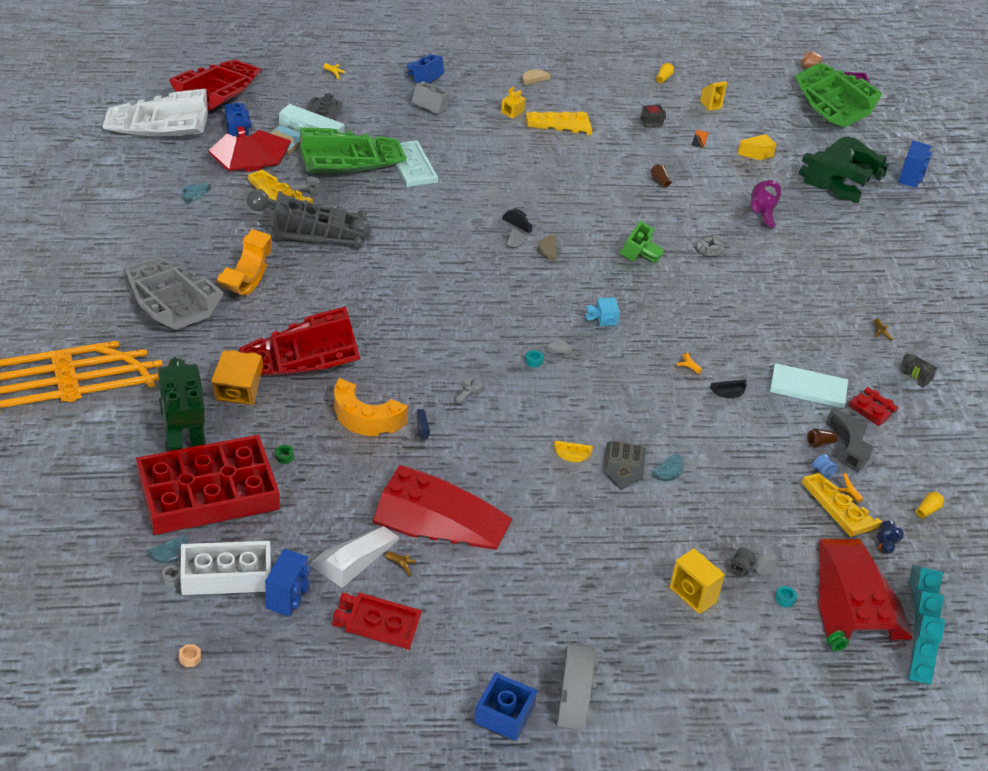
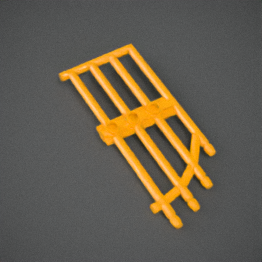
[0,341,163,413]

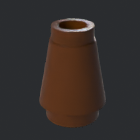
[651,164,672,188]
[807,428,838,448]

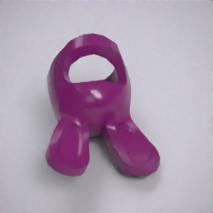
[750,180,781,228]

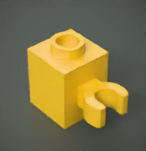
[501,87,526,119]

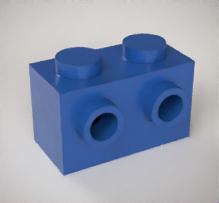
[225,103,251,136]

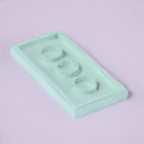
[395,140,438,187]
[770,363,848,408]

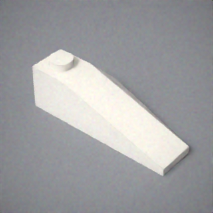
[310,526,399,588]

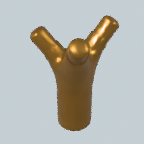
[873,318,893,341]
[386,551,416,577]

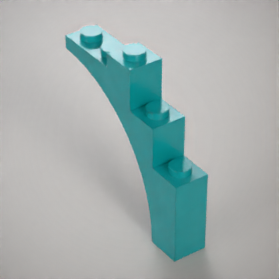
[908,564,946,684]

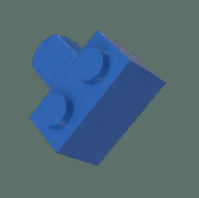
[406,54,444,84]

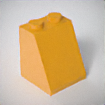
[211,350,263,406]

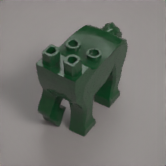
[799,136,889,203]
[158,357,206,452]

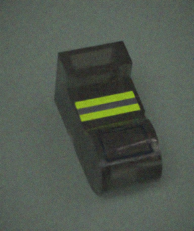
[900,354,937,388]

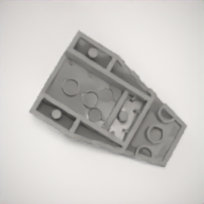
[124,256,223,330]

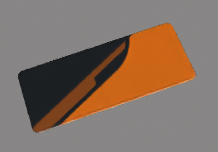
[691,130,709,148]

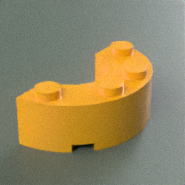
[217,229,272,295]
[334,378,408,436]

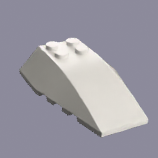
[102,89,208,136]

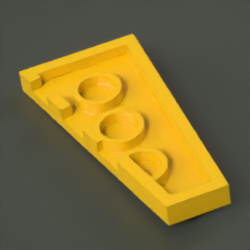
[525,111,592,135]
[248,170,313,204]
[801,473,882,537]

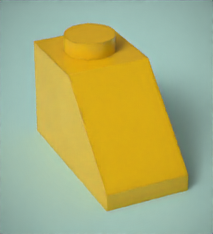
[700,81,727,111]
[738,134,777,160]

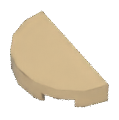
[522,69,551,85]

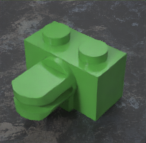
[620,220,663,263]

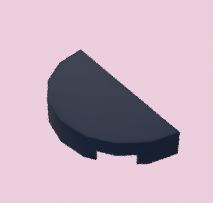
[417,409,430,440]

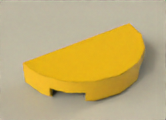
[554,441,594,462]

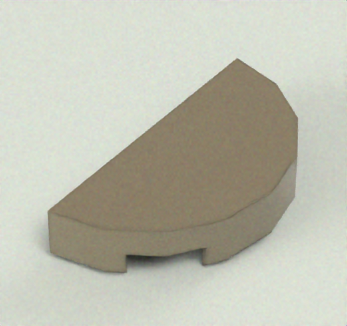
[539,235,557,261]

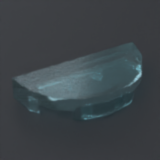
[182,182,211,205]
[651,453,683,481]
[147,534,189,563]

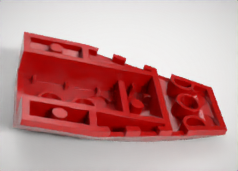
[169,59,261,112]
[239,306,361,377]
[373,465,512,550]
[818,539,913,640]

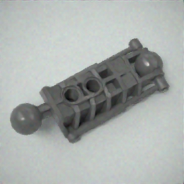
[247,189,371,249]

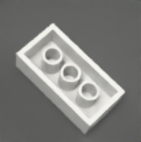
[180,541,271,595]

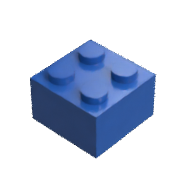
[898,140,932,188]
[265,549,311,616]
[474,672,538,741]

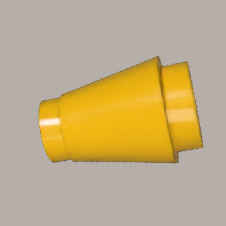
[656,63,674,84]
[916,491,944,519]

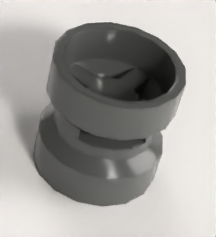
[729,548,756,577]

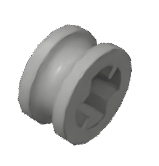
[162,565,181,587]

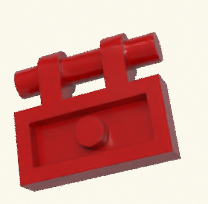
[848,387,899,426]

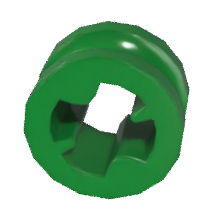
[275,445,294,464]
[826,631,849,652]

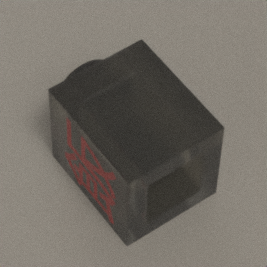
[641,105,666,128]

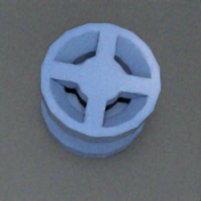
[812,454,838,479]

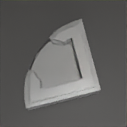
[506,229,527,247]
[546,338,573,355]

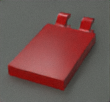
[332,592,422,650]

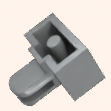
[412,81,450,114]

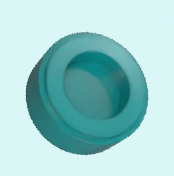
[525,350,544,367]
[775,586,797,607]

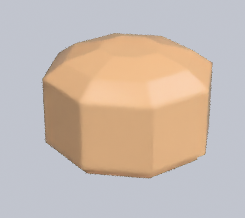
[179,644,201,667]

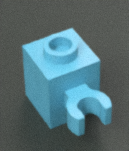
[585,297,620,326]

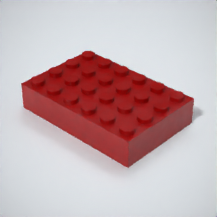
[136,434,280,535]

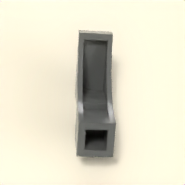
[826,407,874,473]

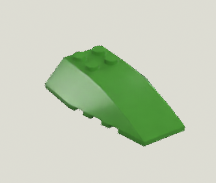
[794,63,882,127]
[300,127,407,174]

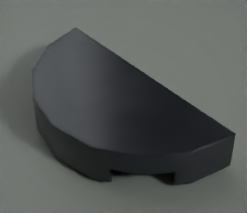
[502,208,532,233]
[710,379,747,399]

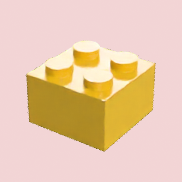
[669,548,725,614]

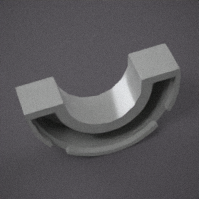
[557,644,599,731]

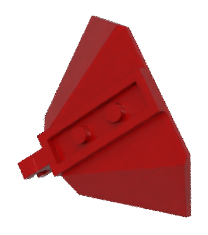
[209,126,291,172]

